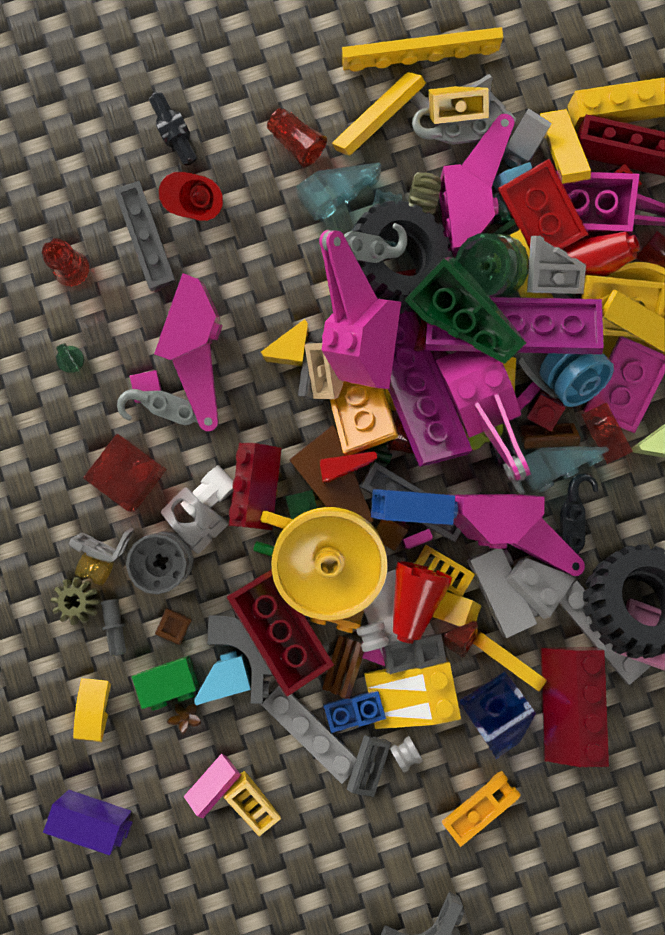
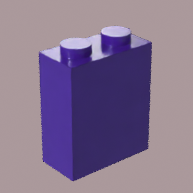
[43,790,133,855]

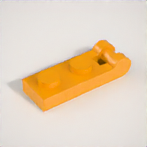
[442,771,521,847]

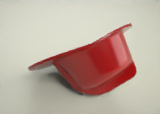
[158,172,223,221]

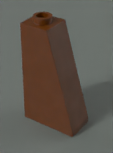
[289,425,374,523]

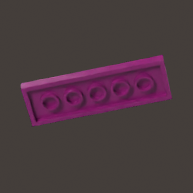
[426,297,604,355]
[388,310,472,467]

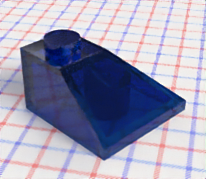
[459,671,536,758]

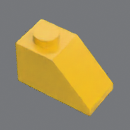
[428,86,489,124]

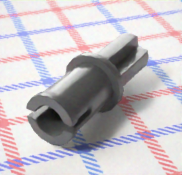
[100,599,126,656]

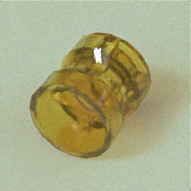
[75,552,114,586]

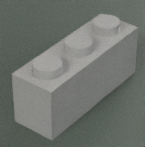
[467,548,537,638]

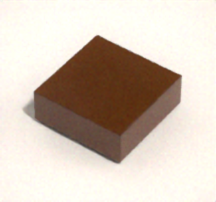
[376,520,410,551]
[155,608,192,645]

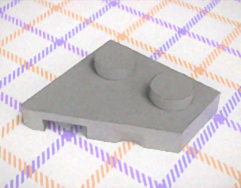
[527,236,586,294]
[506,558,575,619]

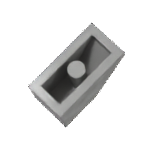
[502,109,552,168]

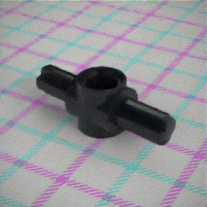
[149,92,197,166]

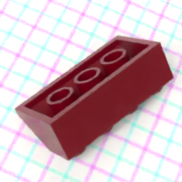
[226,569,334,697]
[540,647,609,767]

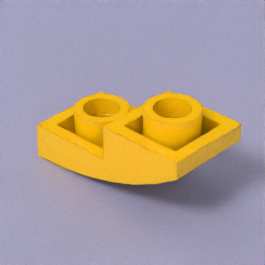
[73,678,111,742]

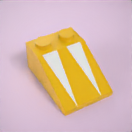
[364,658,461,729]

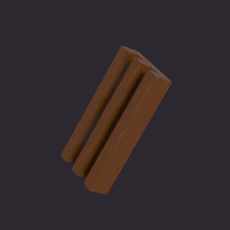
[519,423,581,449]
[322,635,364,699]

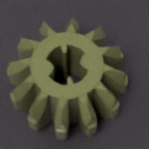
[408,172,441,216]
[50,577,100,625]

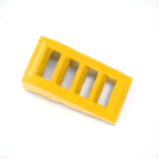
[415,545,475,597]
[224,771,281,836]

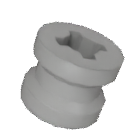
[356,621,390,652]
[390,736,423,773]

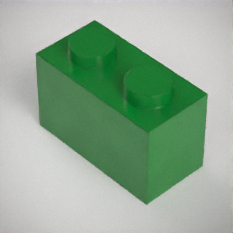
[131,655,200,711]

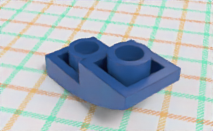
[323,691,386,733]

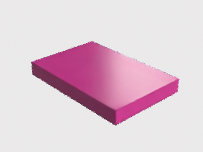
[583,336,665,433]

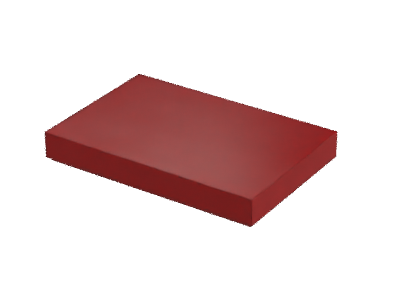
[498,159,589,249]

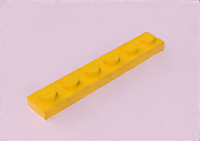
[342,27,503,71]

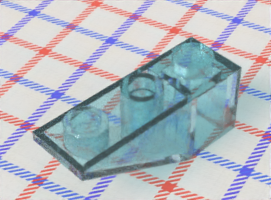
[296,163,381,221]
[524,447,609,492]

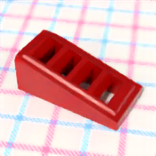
[320,451,377,484]

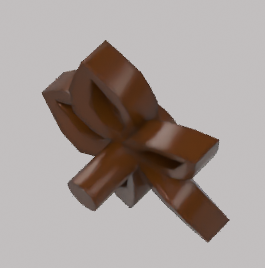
[167,703,201,735]

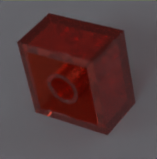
[83,433,167,512]

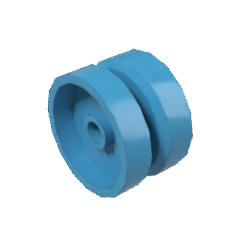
[539,353,614,407]

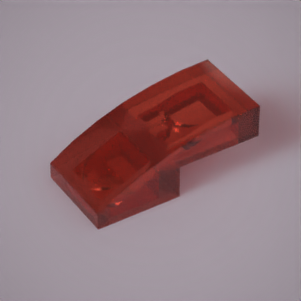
[581,402,633,464]

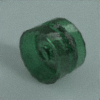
[455,233,529,297]

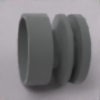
[126,531,194,594]

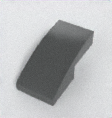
[382,634,447,674]

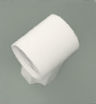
[181,465,233,519]

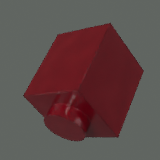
[527,388,566,431]

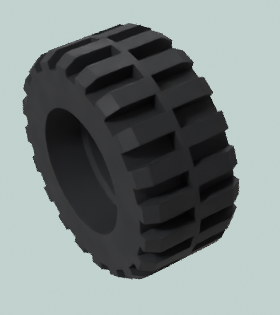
[351,200,453,314]
[583,544,665,659]

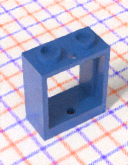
[371,489,458,525]

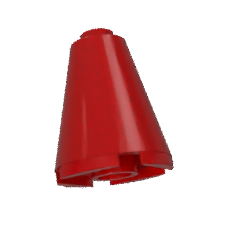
[562,231,640,295]
[393,561,453,644]

